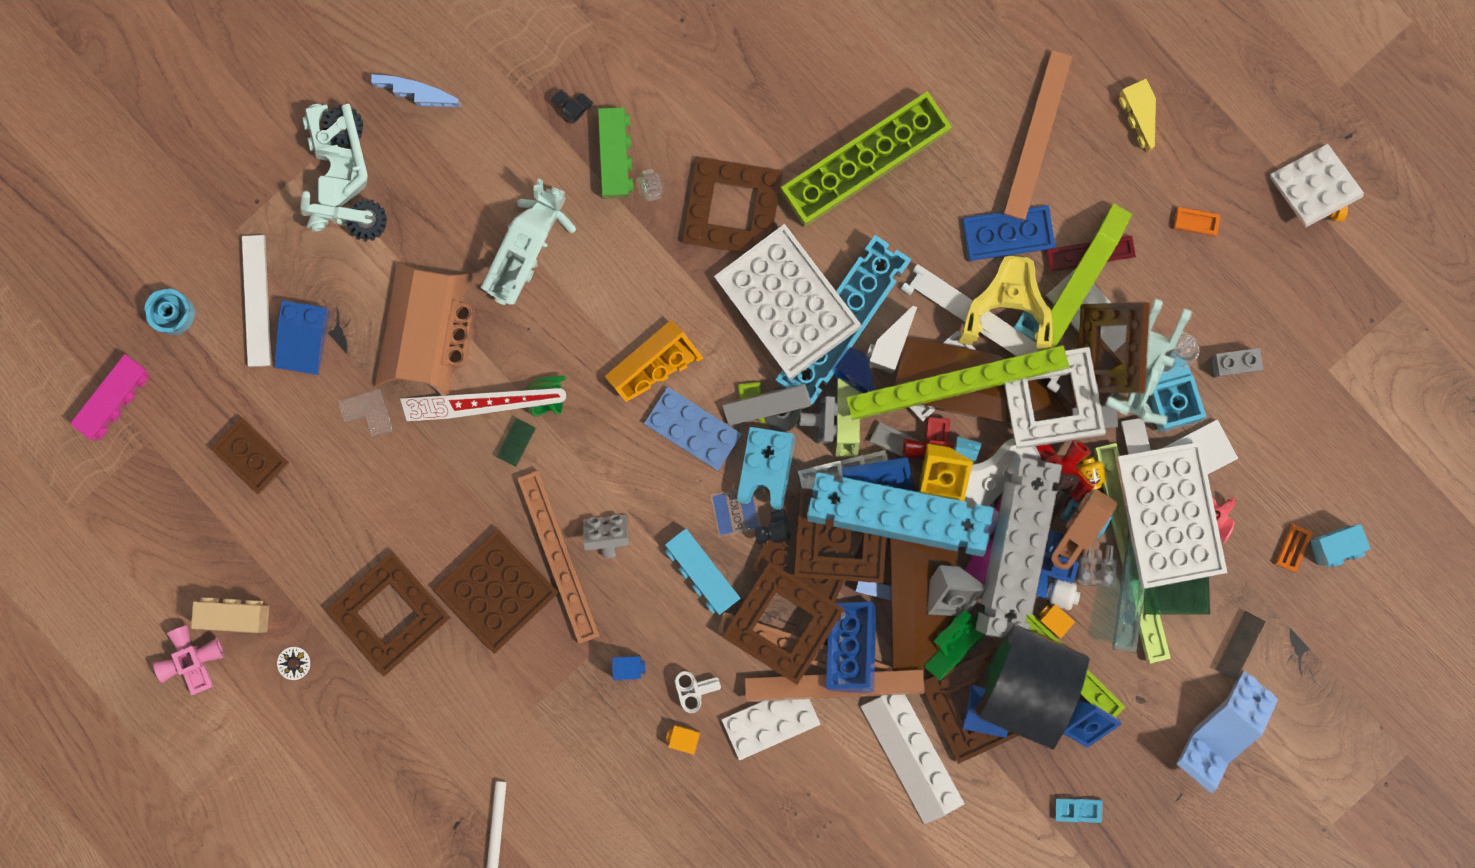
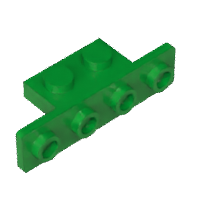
[925,606,986,680]

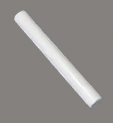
[487,781,507,868]

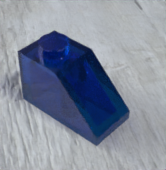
[834,347,874,394]

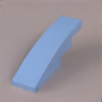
[371,74,461,108]

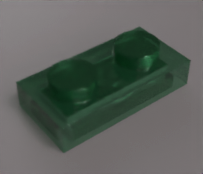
[497,418,537,467]

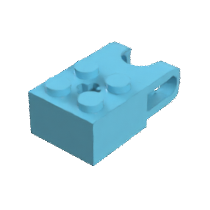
[1148,348,1206,433]
[737,427,796,510]

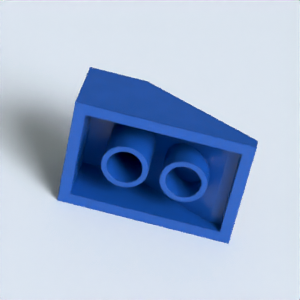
[275,301,330,375]

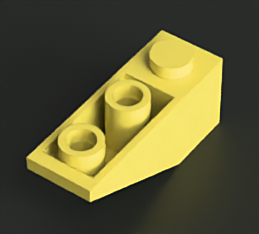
[1119,79,1156,152]

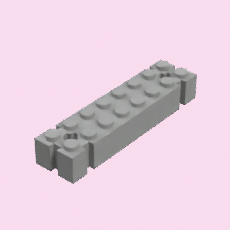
[976,455,1062,637]

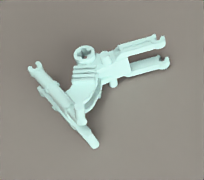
[1106,299,1192,425]

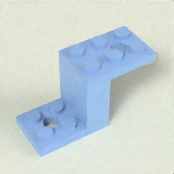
[1177,671,1278,793]

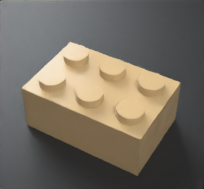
[191,597,269,633]

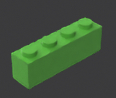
[598,107,633,199]

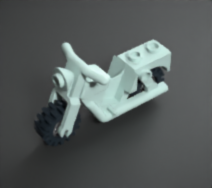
[300,104,387,242]

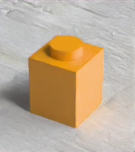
[1039,604,1075,639]
[666,725,700,755]

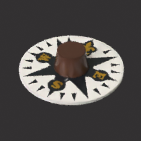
[277,647,310,680]

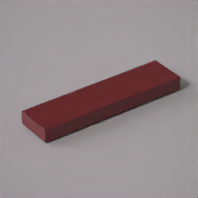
[1045,236,1136,272]

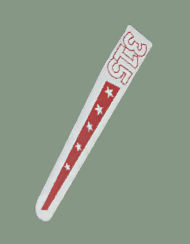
[400,388,566,421]

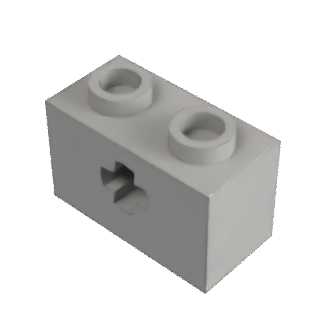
[1211,348,1263,378]

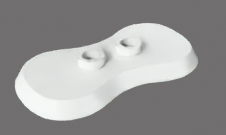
[964,438,1041,509]

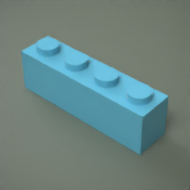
[665,529,741,615]

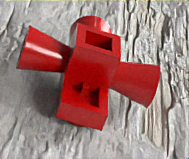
[902,417,955,461]
[1036,439,1094,502]

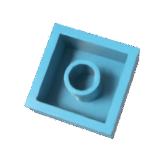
[1309,524,1371,568]

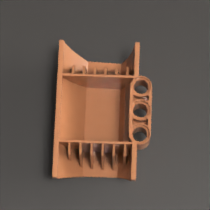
[375,262,475,396]

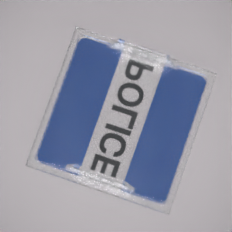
[710,489,761,538]

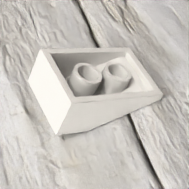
[865,306,917,374]

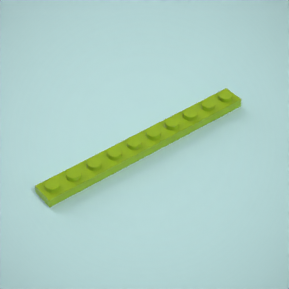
[846,345,1069,421]

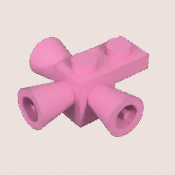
[153,625,225,695]

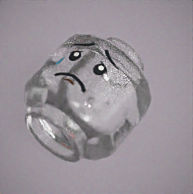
[635,168,666,202]

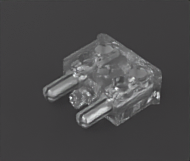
[1075,545,1117,588]

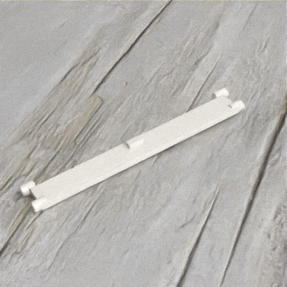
[901,264,1069,393]

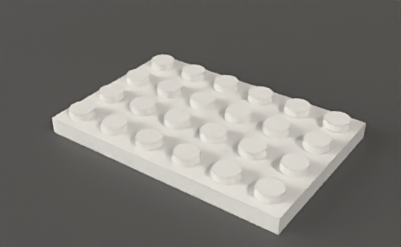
[714,224,862,380]
[1115,442,1227,589]

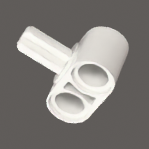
[675,671,721,713]

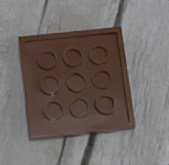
[752,490,864,603]
[434,529,559,654]

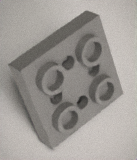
[799,397,838,444]
[583,514,629,558]

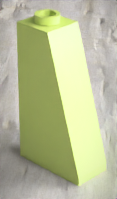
[835,366,860,458]

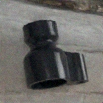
[551,89,593,124]
[755,509,791,545]

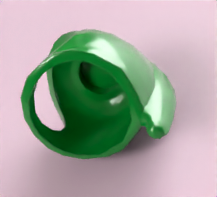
[525,376,566,417]

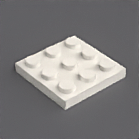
[1270,144,1364,228]

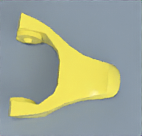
[958,255,1054,351]

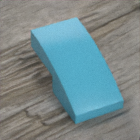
[1056,798,1103,823]

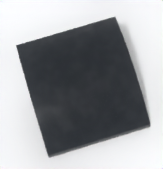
[974,624,1090,750]

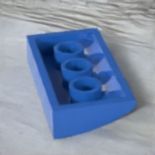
[826,602,876,693]

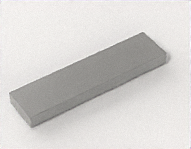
[722,384,812,426]

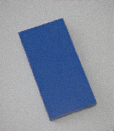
[962,205,1056,262]

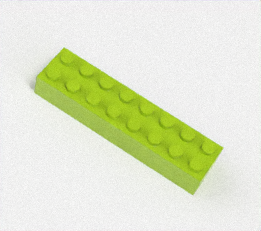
[781,91,952,227]

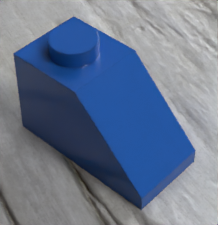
[612,656,646,680]

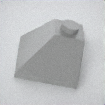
[927,565,986,616]

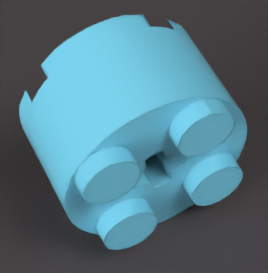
[145,289,195,335]

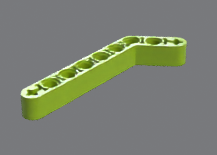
[1033,203,1132,348]

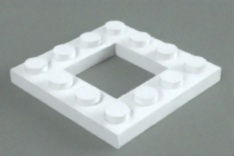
[1004,347,1106,449]

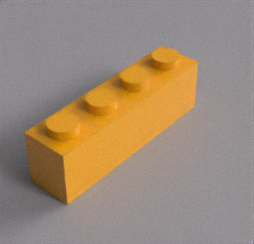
[604,320,704,402]

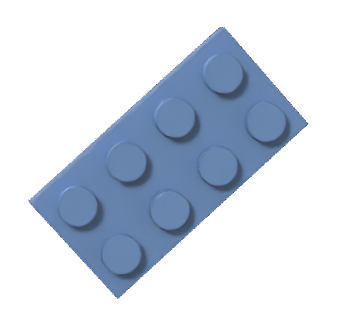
[644,387,742,471]

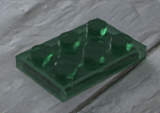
[1143,576,1210,615]

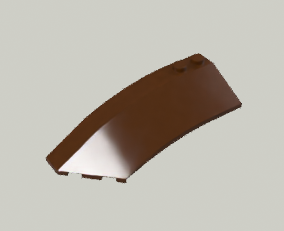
[895,337,1071,426]
[889,538,957,671]

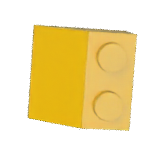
[919,444,973,502]

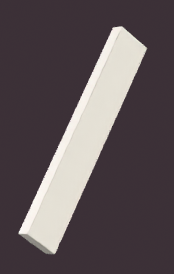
[242,235,271,367]

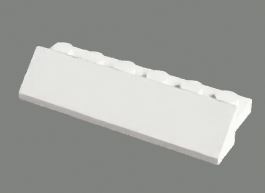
[860,695,964,824]

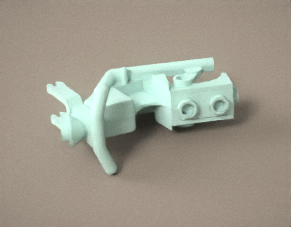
[481,179,576,305]

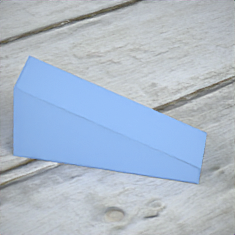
[855,581,891,600]

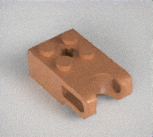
[1052,488,1118,570]

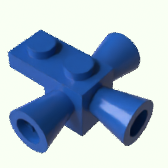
[1036,530,1079,599]

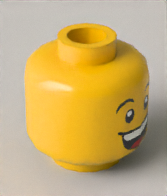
[1076,457,1106,490]

